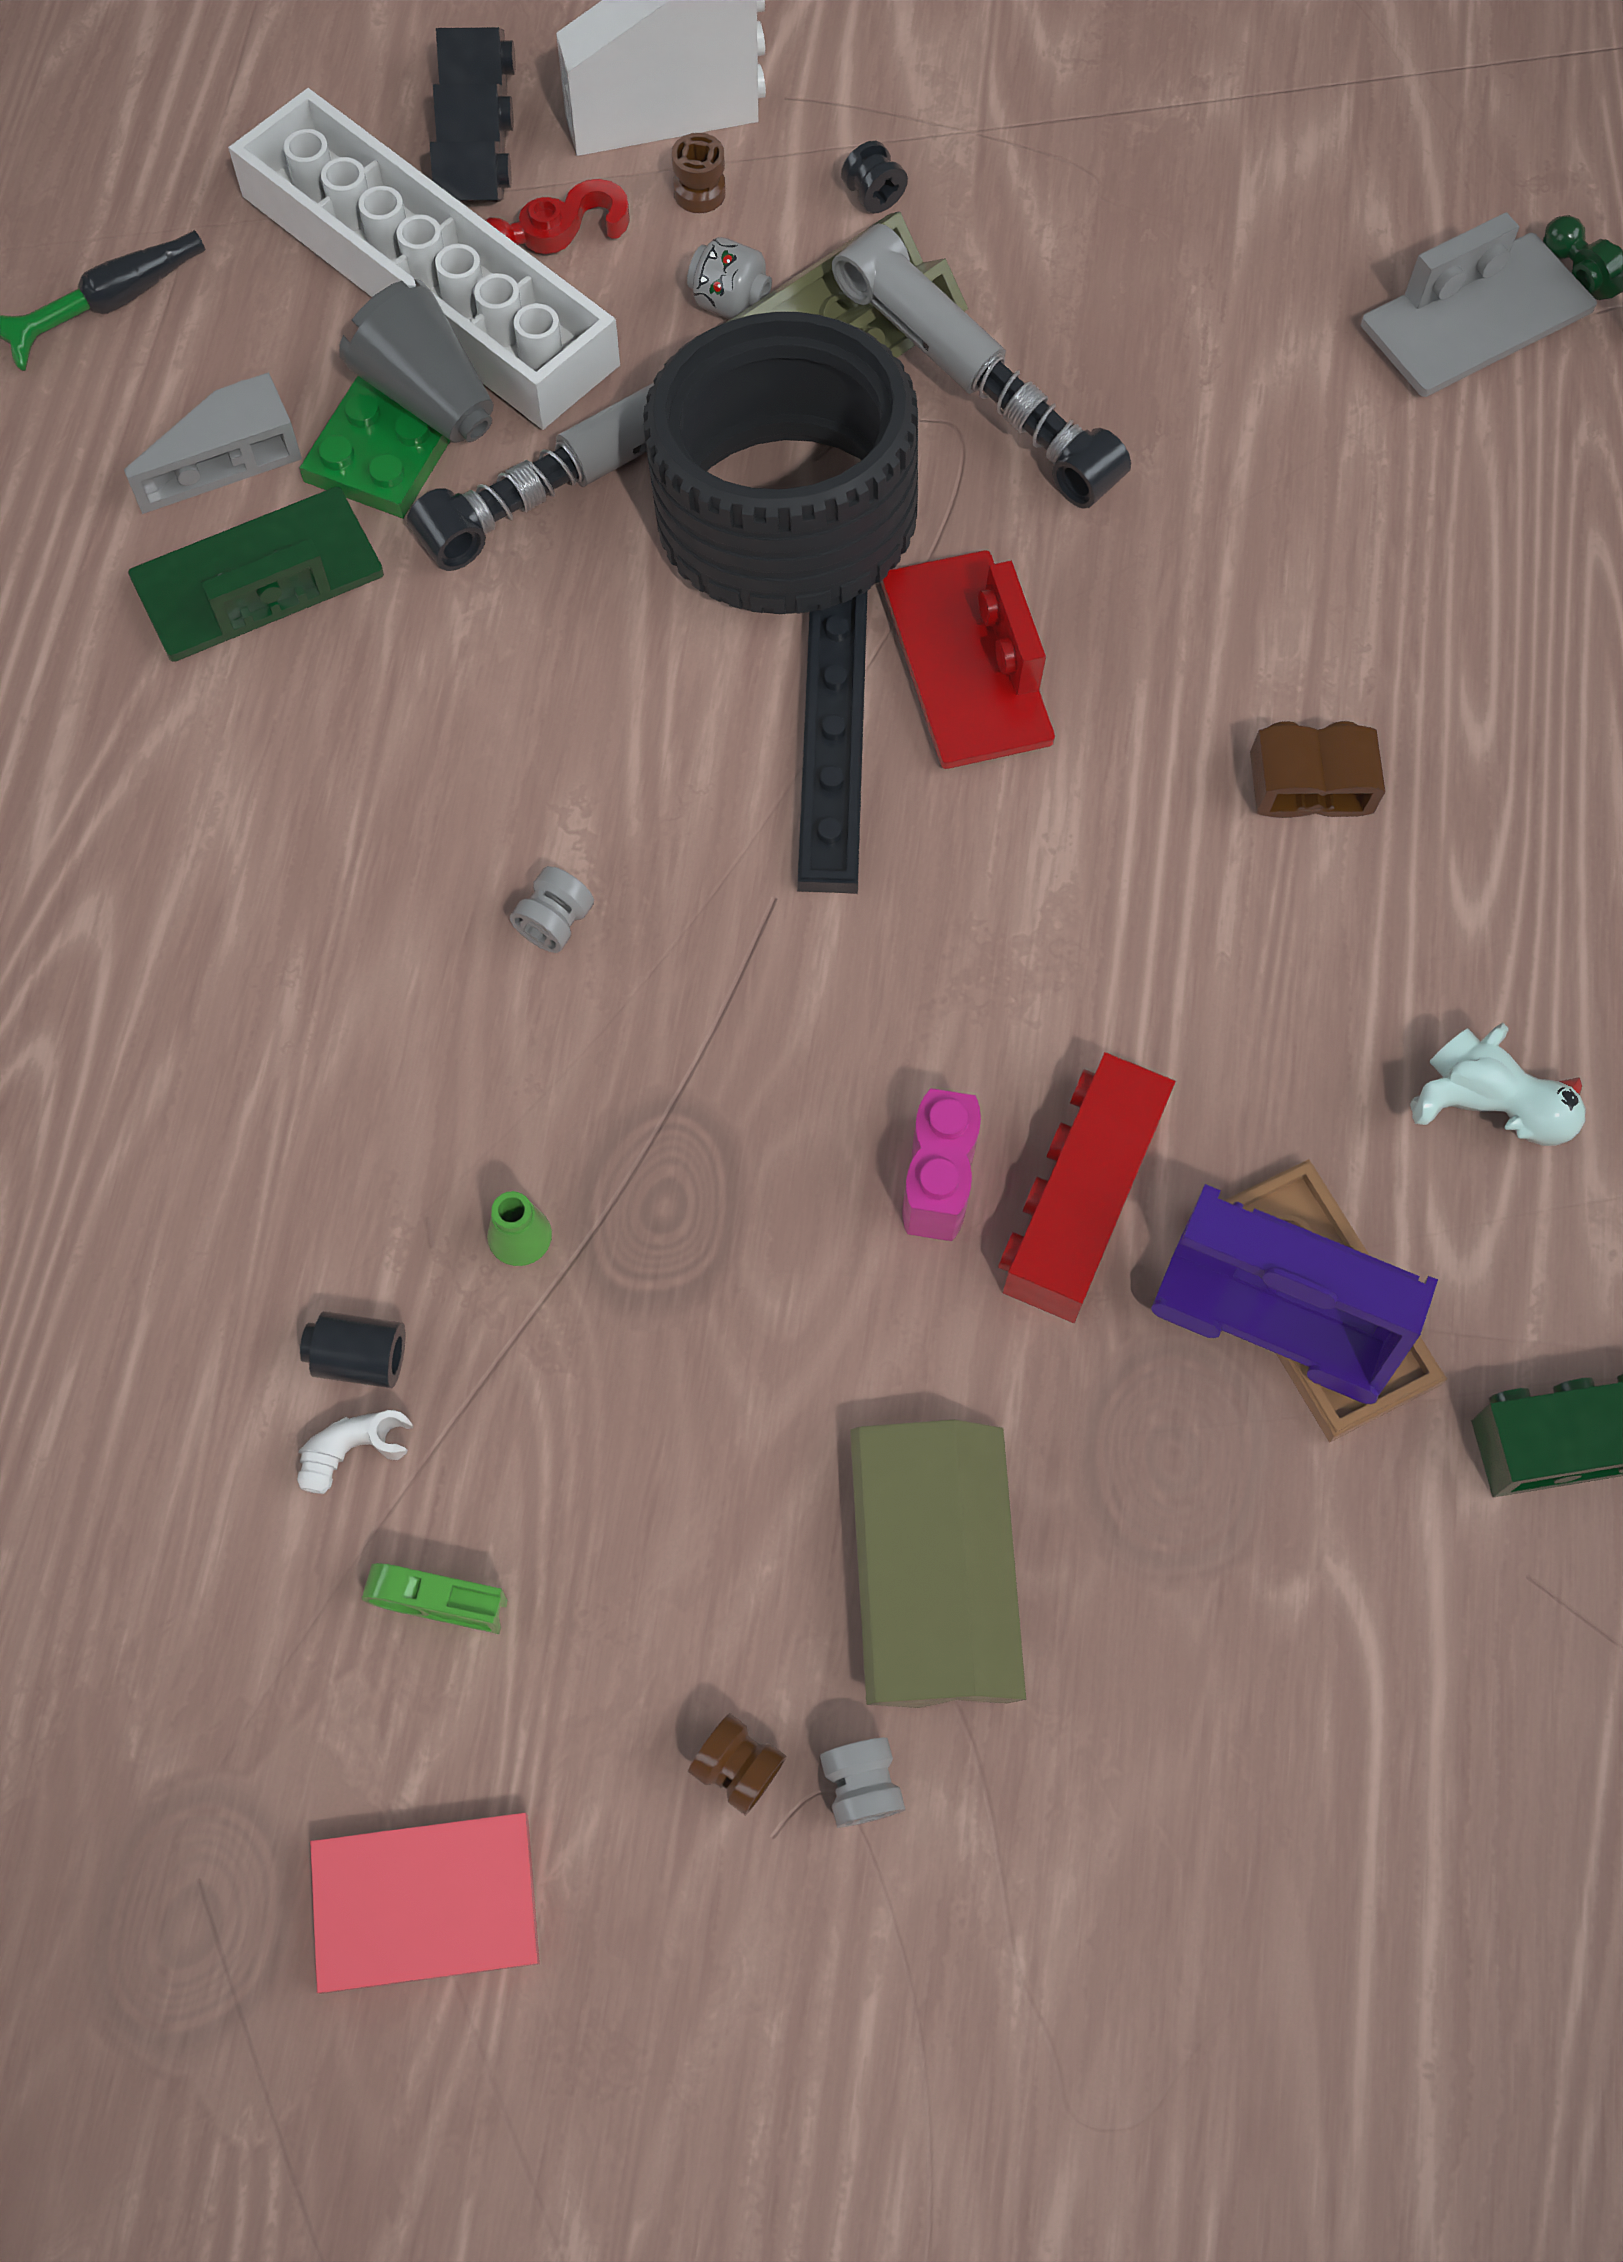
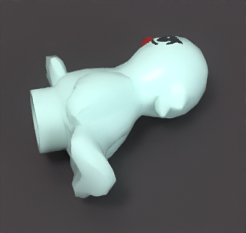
[1410,1023,1586,1146]

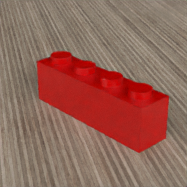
[998,1052,1176,1323]

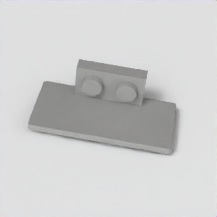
[1361,212,1597,397]

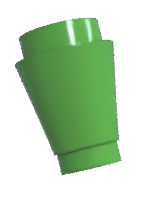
[487,1191,552,1266]

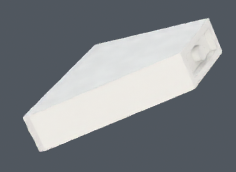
[556,0,766,156]

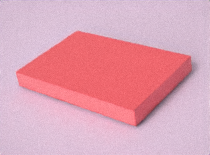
[310,1813,540,1994]

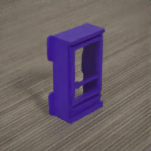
[1151,1184,1438,1404]

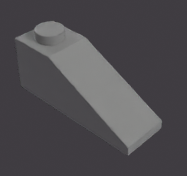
[124,372,302,514]

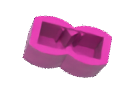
[902,1088,981,1241]

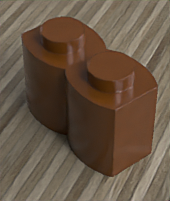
[1250,721,1386,818]

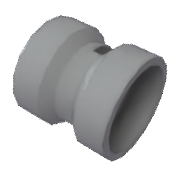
[510,866,594,953]
[820,1737,905,1828]

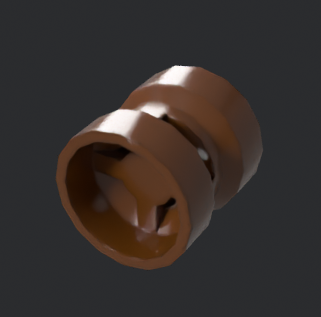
[672,133,725,213]
[688,1713,787,1816]

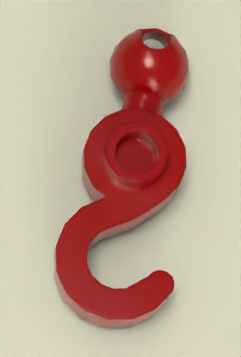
[485,179,630,254]

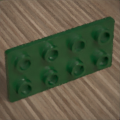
[128,487,384,662]

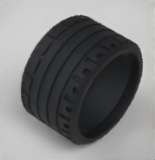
[643,312,918,614]

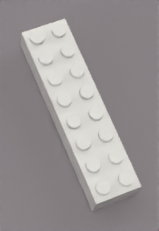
[228,88,620,430]

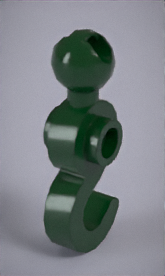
[1543,215,1623,300]

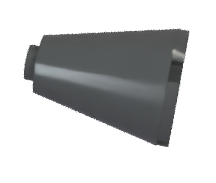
[339,279,494,443]

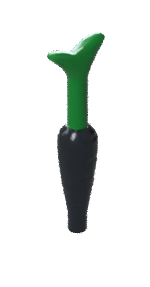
[0,230,206,371]

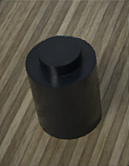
[300,1311,406,1389]

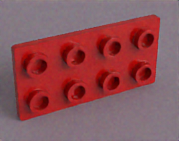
[881,550,1055,769]

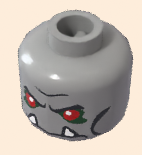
[687,237,772,319]

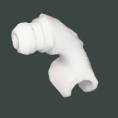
[297,1410,413,1494]

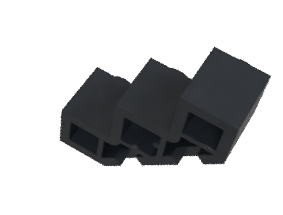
[430,27,516,200]

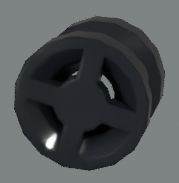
[841,140,908,214]

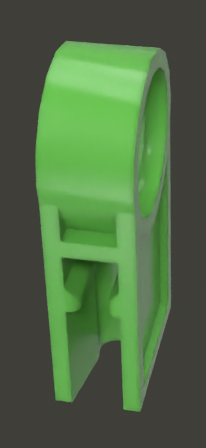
[362,1563,508,1634]

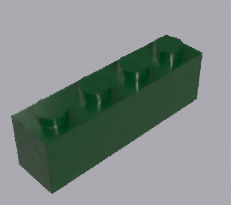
[1471,1374,1623,1498]

